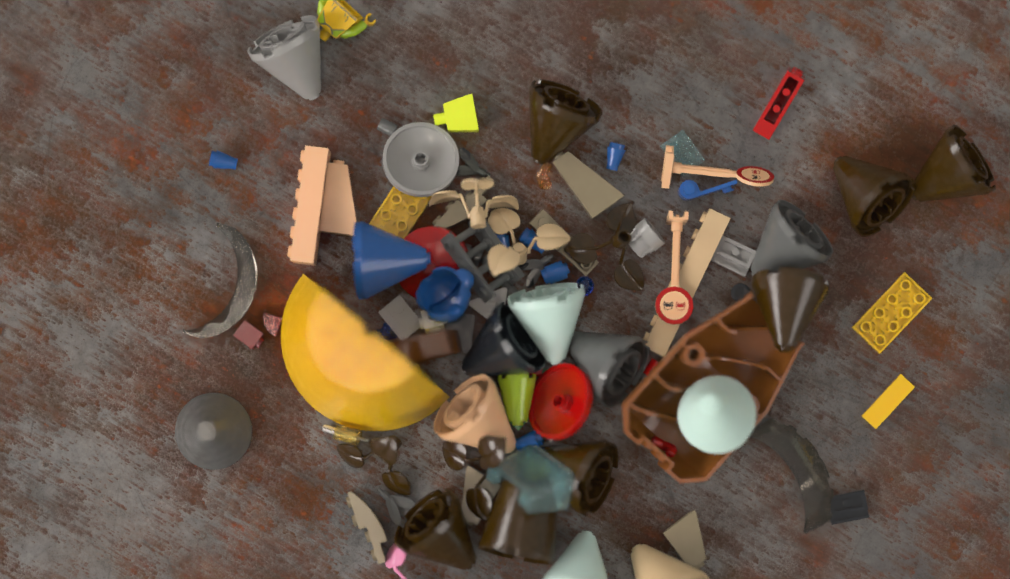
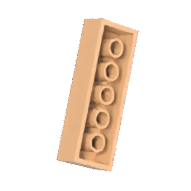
[288,145,331,266]

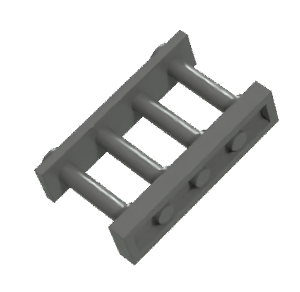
[440,221,525,303]

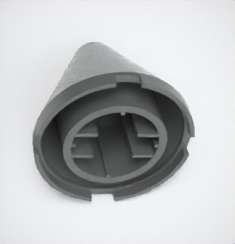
[751,199,834,276]
[568,331,650,407]
[175,393,252,470]

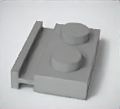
[711,235,756,277]
[378,295,420,340]

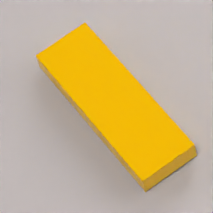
[862,374,915,429]

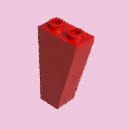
[753,67,805,140]

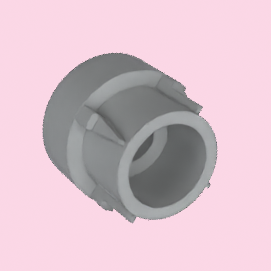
[628,218,665,258]

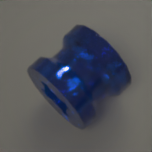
[576,276,594,296]
[374,322,398,343]

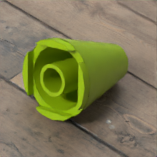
[497,374,536,426]

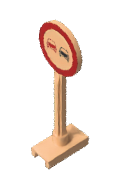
[661,145,775,189]
[655,211,694,325]

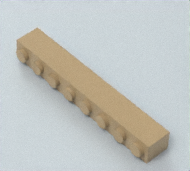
[643,209,731,357]

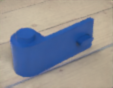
[678,180,737,201]

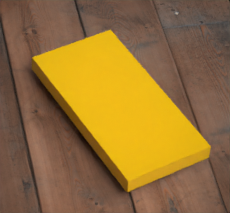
[369,186,432,239]
[851,272,933,354]

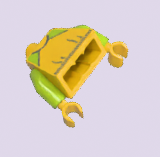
[317,0,376,41]

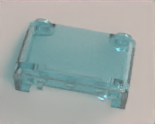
[486,445,574,513]

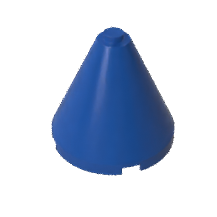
[353,222,431,299]

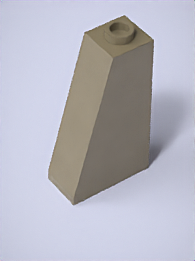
[552,151,624,220]

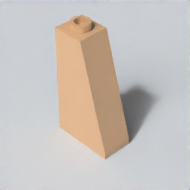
[319,160,357,236]

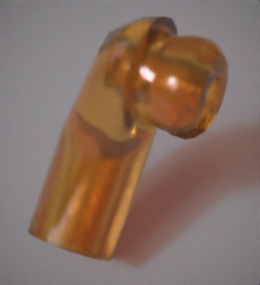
[536,163,553,190]

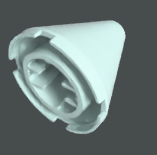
[507,282,585,365]
[678,375,757,454]
[542,531,608,579]

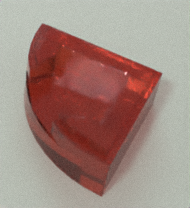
[263,312,282,337]

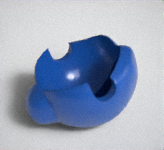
[416,266,474,323]

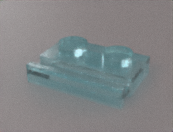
[660,130,705,177]

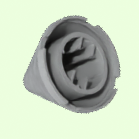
[247,15,321,100]

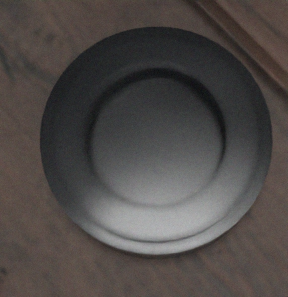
[731,283,750,302]

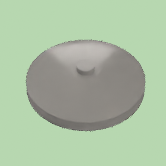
[382,122,459,197]

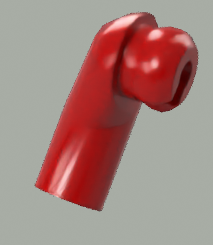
[650,436,677,458]

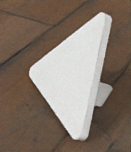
[469,287,507,319]

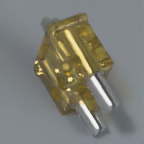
[322,424,369,446]

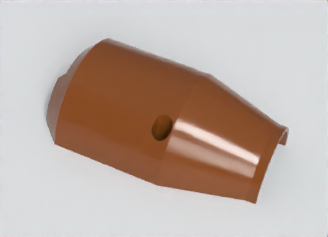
[622,292,804,483]

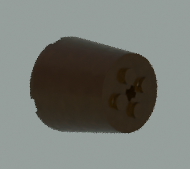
[478,480,559,565]

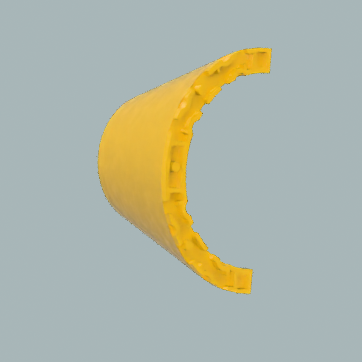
[281,274,450,431]

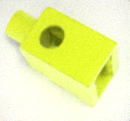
[433,94,479,132]

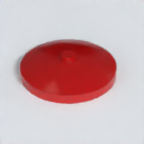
[399,226,468,298]
[529,363,593,440]

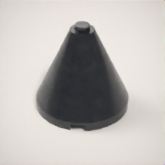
[462,302,546,377]

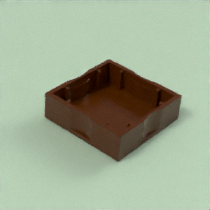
[386,329,463,365]

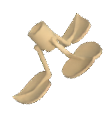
[429,178,519,229]
[488,208,571,277]

